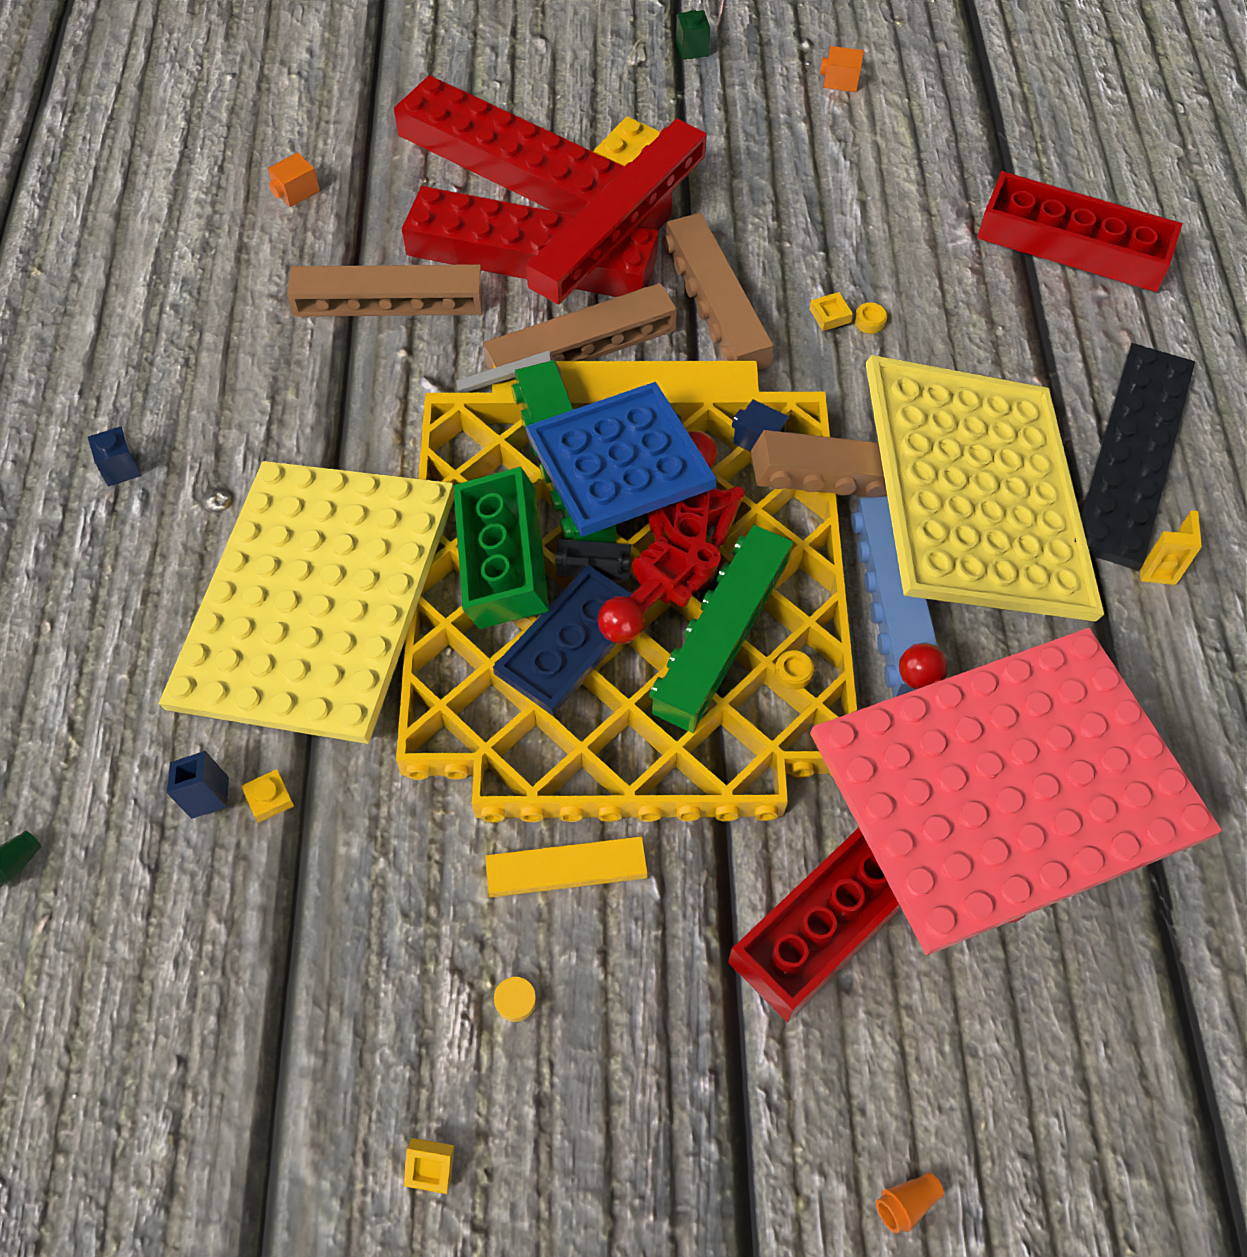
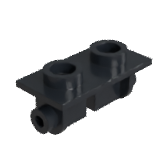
[555,539,631,581]

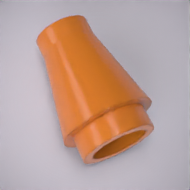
[876,1172,944,1234]

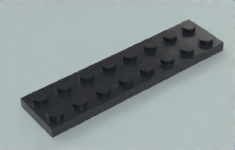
[1074,343,1195,571]

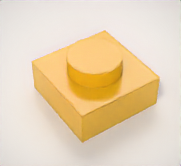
[809,292,853,331]
[241,769,294,823]
[403,1138,455,1194]

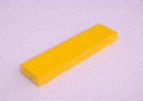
[485,837,647,898]

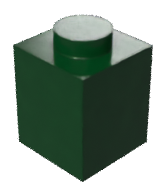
[676,10,710,60]

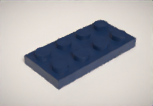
[493,565,632,716]

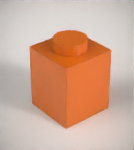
[820,46,864,92]
[268,152,320,207]

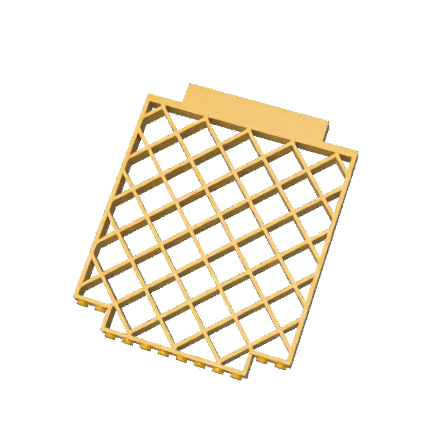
[396,361,857,823]

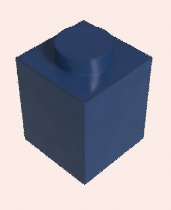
[732,399,789,452]
[88,427,141,486]
[167,751,229,819]

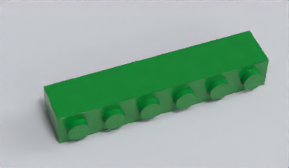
[511,360,616,543]
[649,524,793,733]

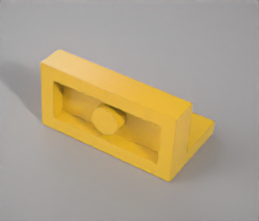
[1140,510,1202,585]

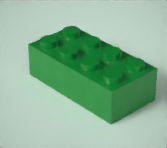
[453,466,549,629]

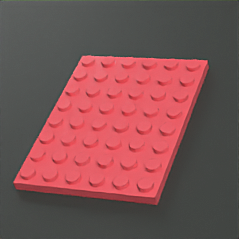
[810,628,1222,956]

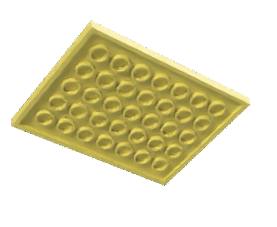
[866,355,1104,621]
[158,461,454,744]

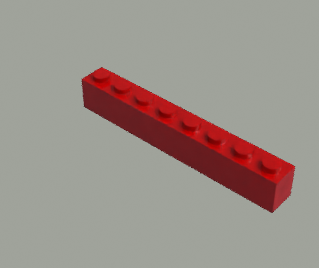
[526,118,707,305]

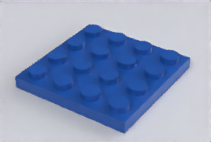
[526,381,716,537]

